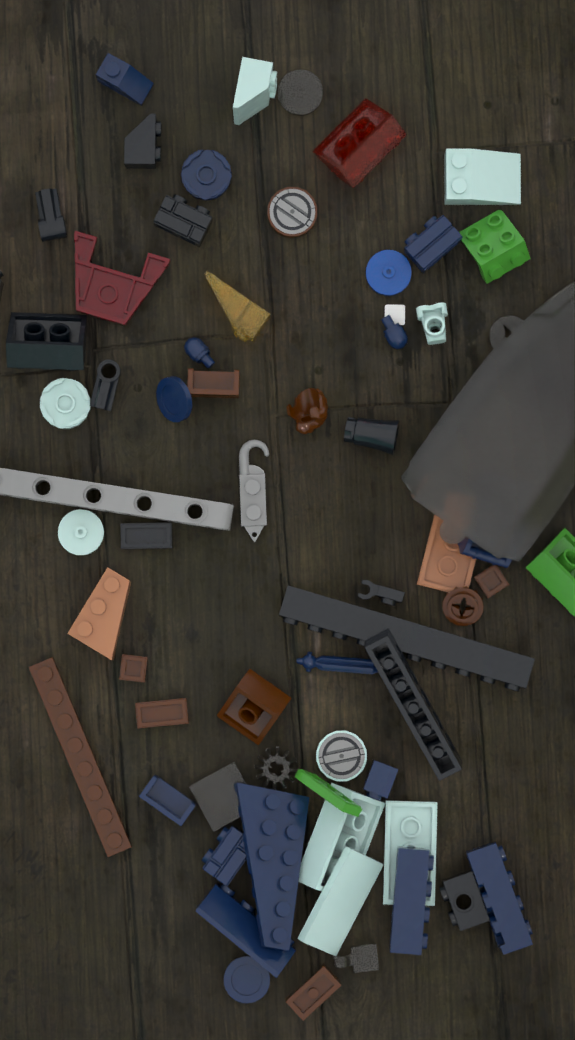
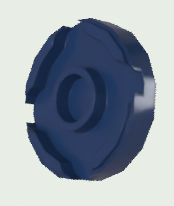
[181,150,232,201]

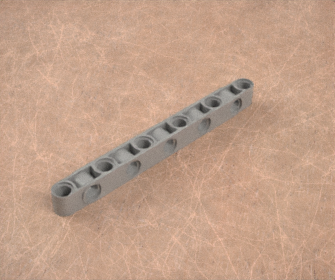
[0,468,234,531]

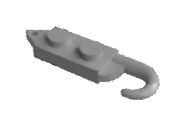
[239,439,269,542]

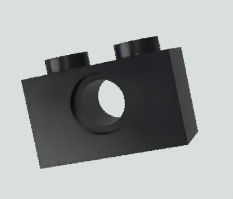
[439,870,490,931]

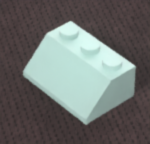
[233,57,277,125]

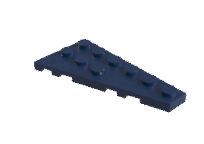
[234,783,310,952]

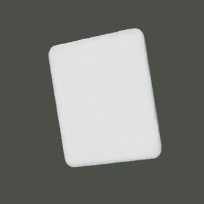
[385,305,405,325]

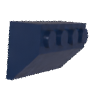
[195,883,296,978]

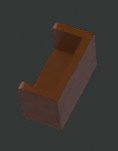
[187,368,240,398]
[285,963,341,1021]

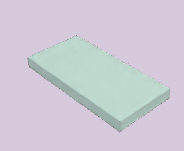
[383,800,437,906]
[297,846,384,956]

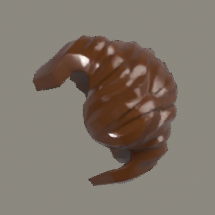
[287,388,328,434]

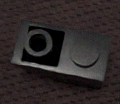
[124,114,162,169]

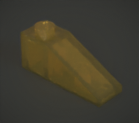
[204,271,270,342]

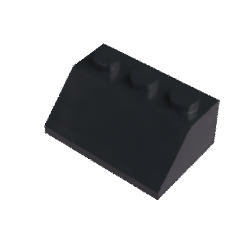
[6,312,87,371]

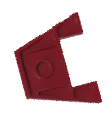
[74,231,171,326]

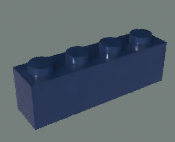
[389,846,434,955]

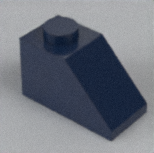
[96,53,154,106]

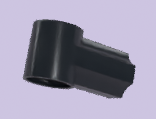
[35,188,67,242]
[90,359,121,411]

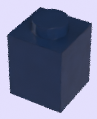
[363,759,399,801]

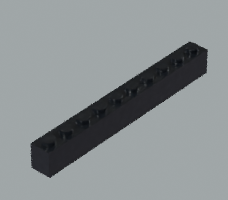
[279,586,535,692]

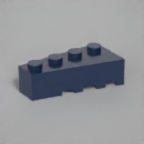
[465,842,533,955]

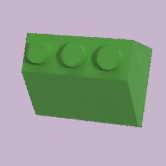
[526,528,575,617]

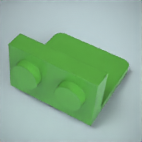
[460,210,530,284]

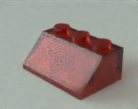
[313,98,407,188]

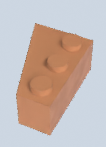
[67,567,131,660]

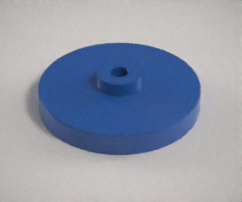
[366,250,411,296]

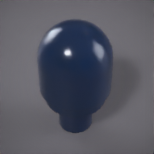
[381,314,408,349]
[184,337,215,369]

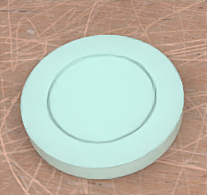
[58,509,104,556]

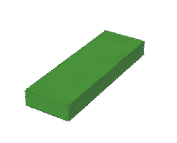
[295,769,362,817]

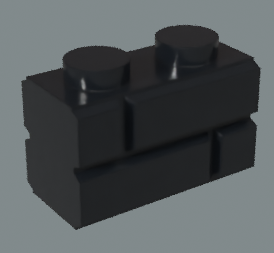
[153,194,213,248]

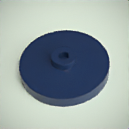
[156,376,192,422]
[224,956,270,1003]

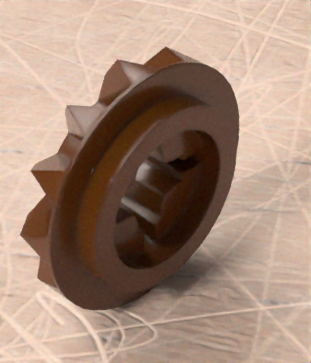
[442,586,484,626]

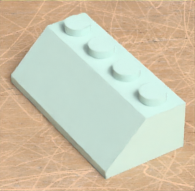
[298,783,385,891]

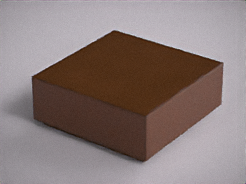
[473,565,509,599]
[119,654,148,683]

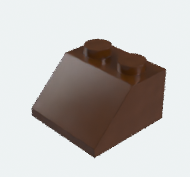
[217,669,291,745]

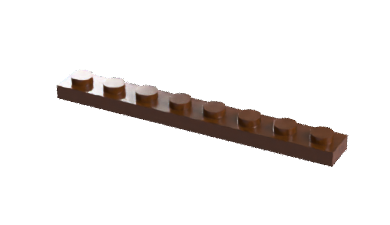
[29,657,132,857]

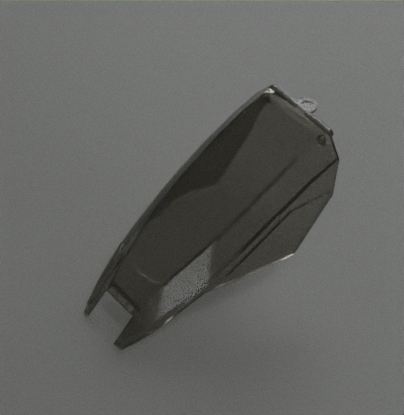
[401,280,575,562]

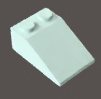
[444,149,521,205]

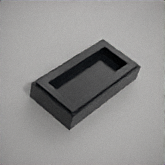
[121,523,172,549]

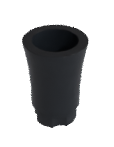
[344,417,400,455]

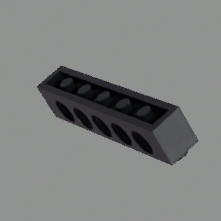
[365,628,462,781]

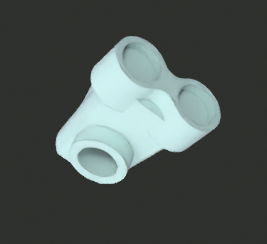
[416,302,448,345]

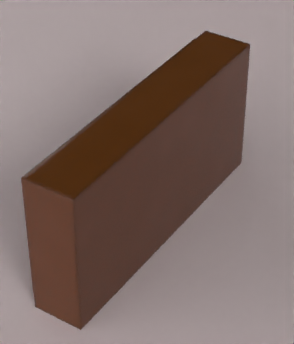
[135,698,189,729]

